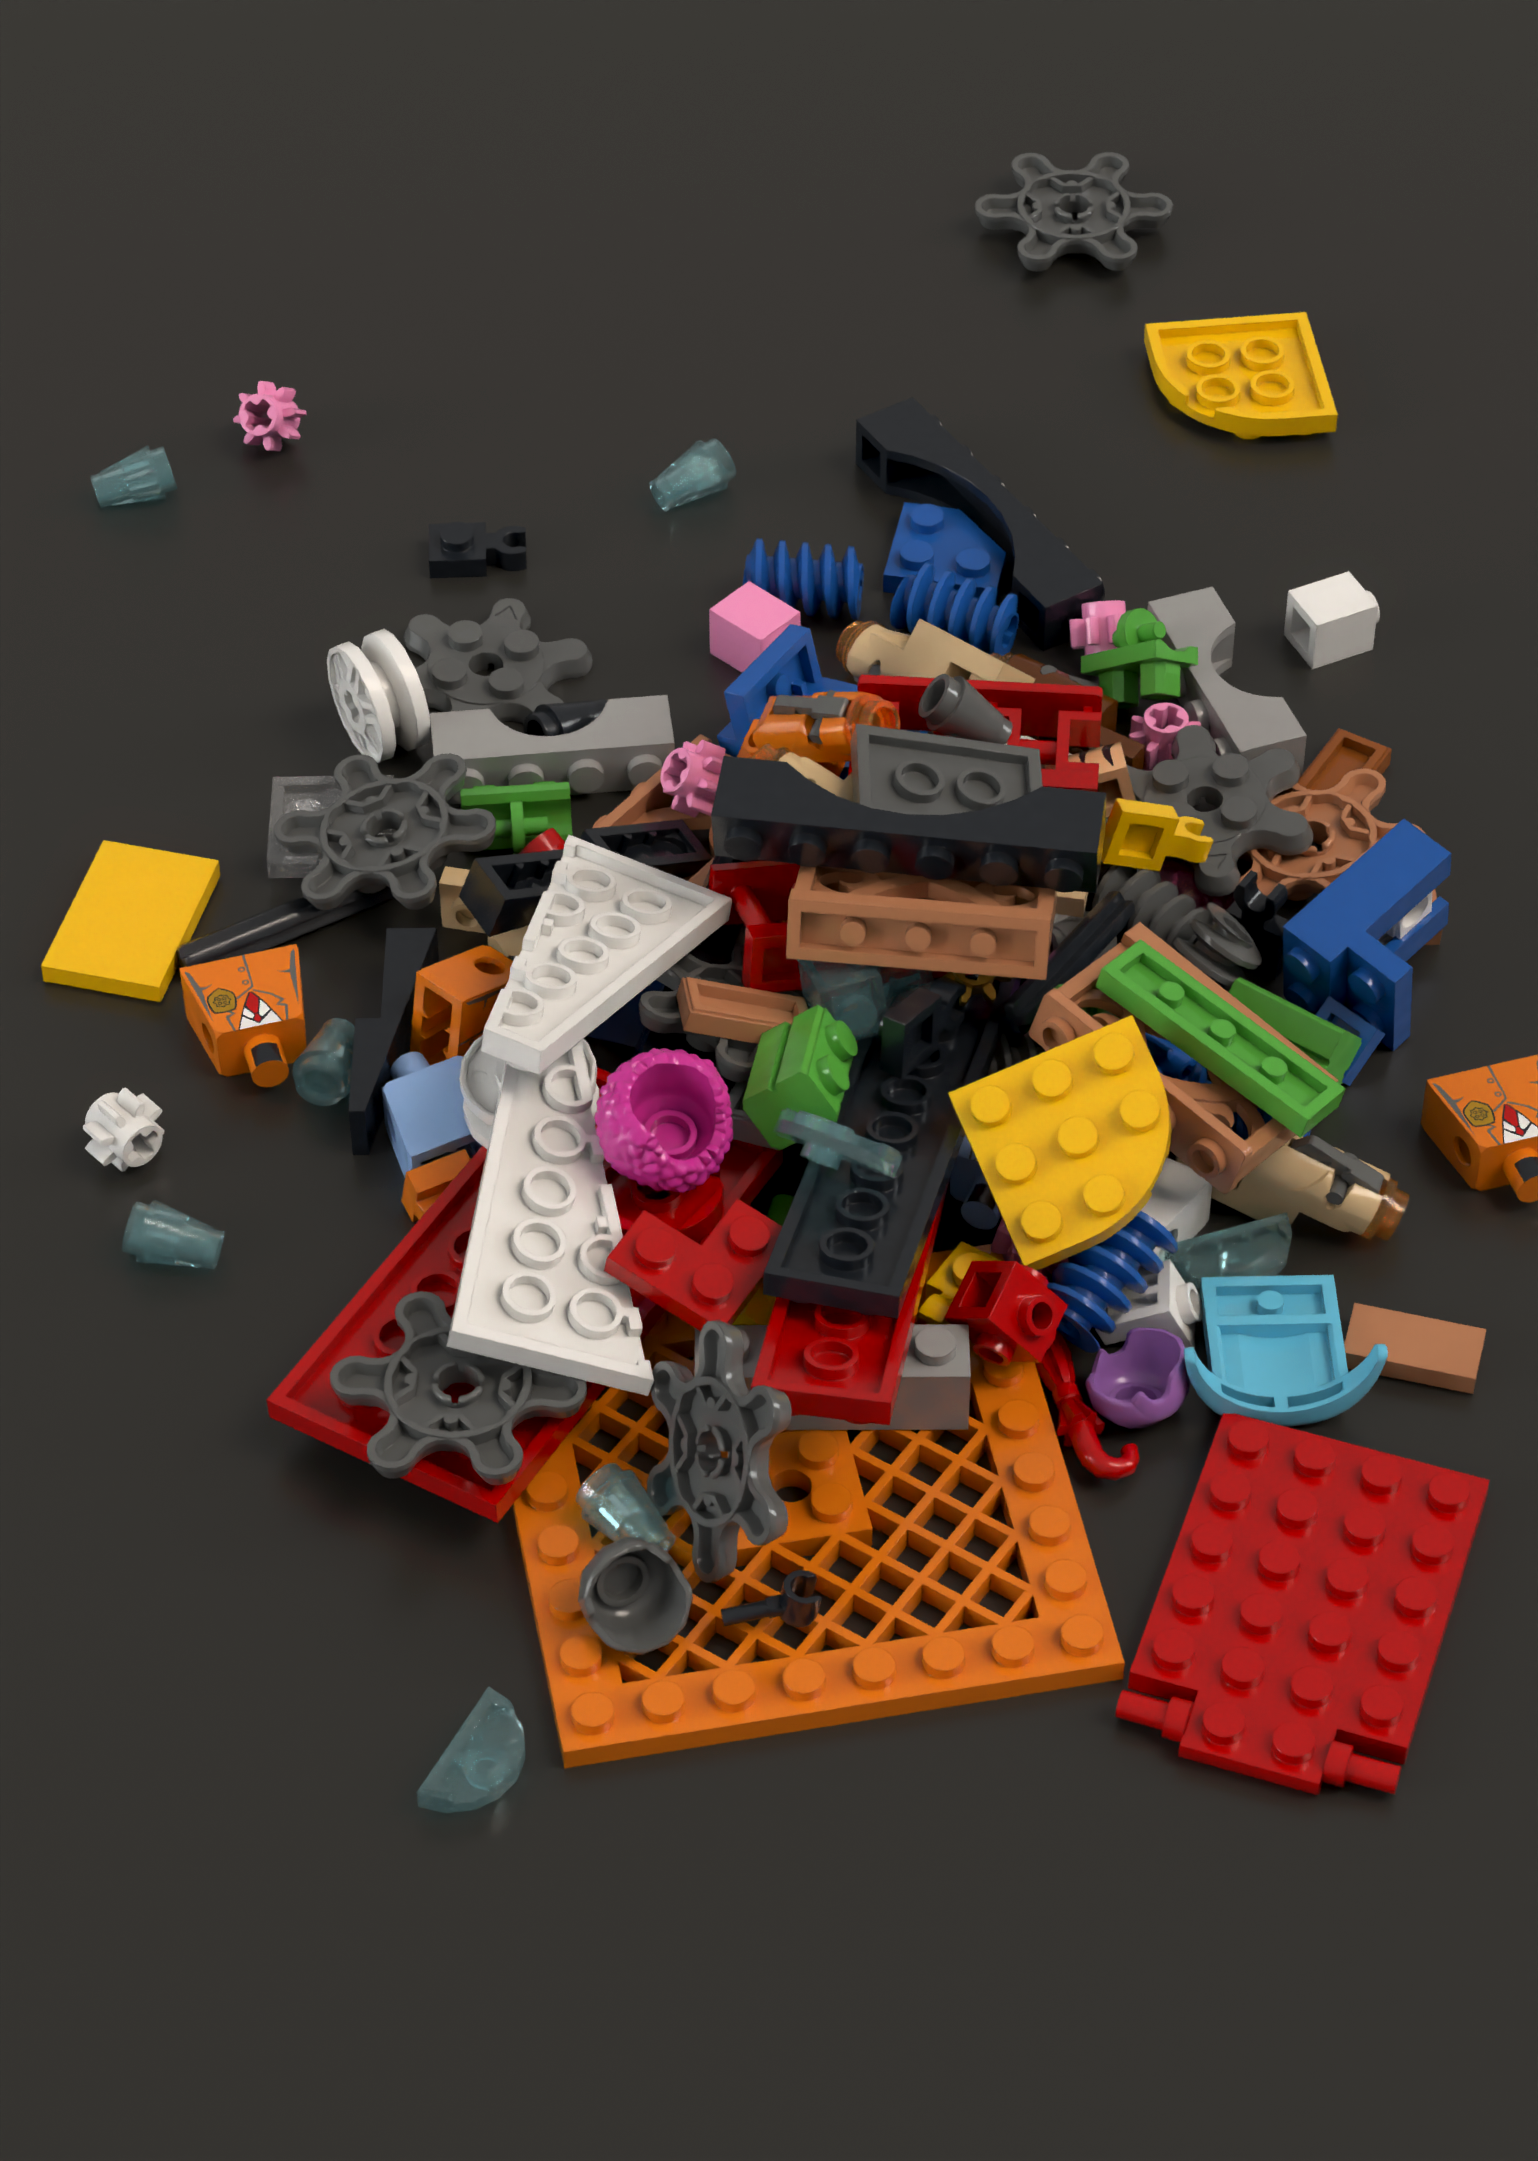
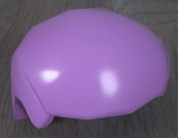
[1085,1327,1190,1429]

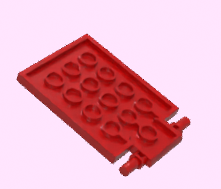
[1115,1413,1490,1796]

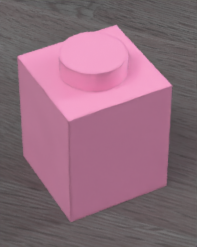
[709,581,800,673]

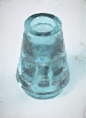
[649,438,736,511]
[90,445,178,508]
[292,1018,355,1106]
[122,1199,225,1270]
[575,1463,676,1552]

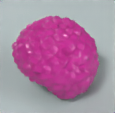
[594,1048,733,1193]

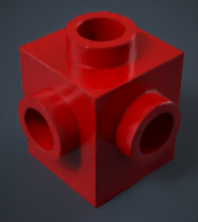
[944,1261,1068,1366]

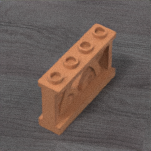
[786,866,1057,980]
[1029,922,1338,1194]

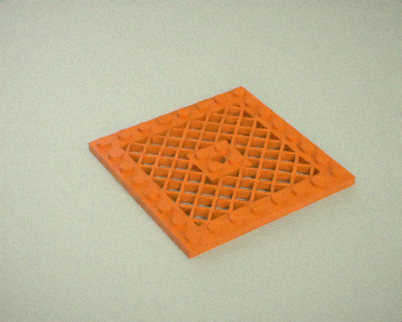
[512,1244,1125,1769]

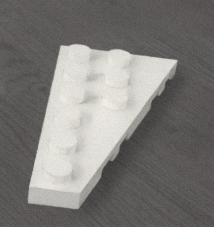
[481,834,732,1074]
[446,1041,654,1396]

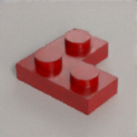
[604,1198,782,1331]

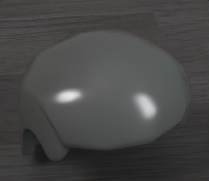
[578,1537,693,1655]

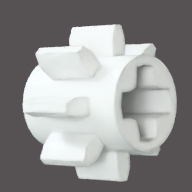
[83,1088,165,1172]

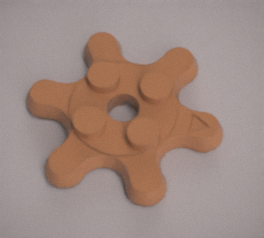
[1239,768,1426,901]

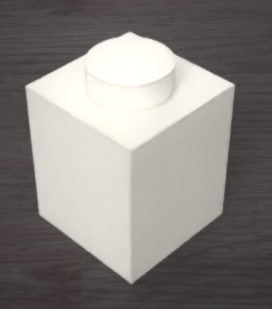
[1284,571,1380,669]

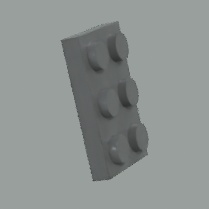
[850,724,1043,815]

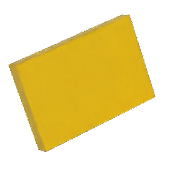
[41,840,221,1002]

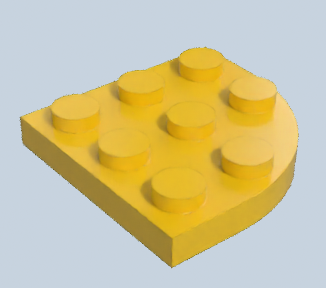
[1144,312,1338,440]
[948,1015,1171,1270]

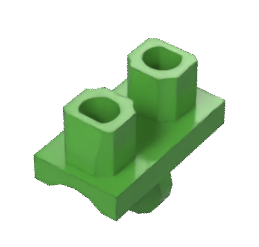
[1081,608,1198,709]
[460,781,573,854]

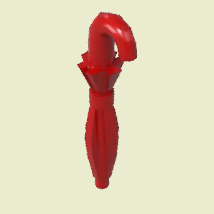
[1035,1330,1140,1481]

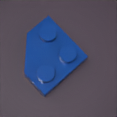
[883,502,1006,604]

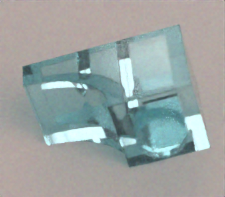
[797,959,934,1041]

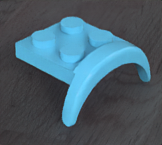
[1184,1275,1388,1427]

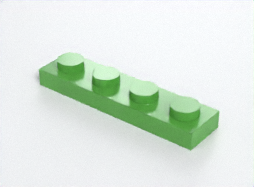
[1095,939,1346,1138]

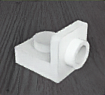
[1095,1260,1203,1348]

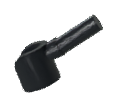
[720,1570,822,1628]

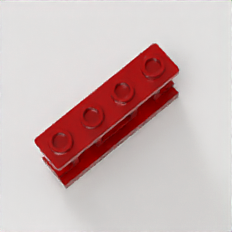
[848,674,1103,792]

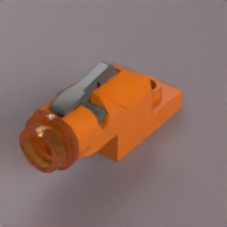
[737,690,900,777]

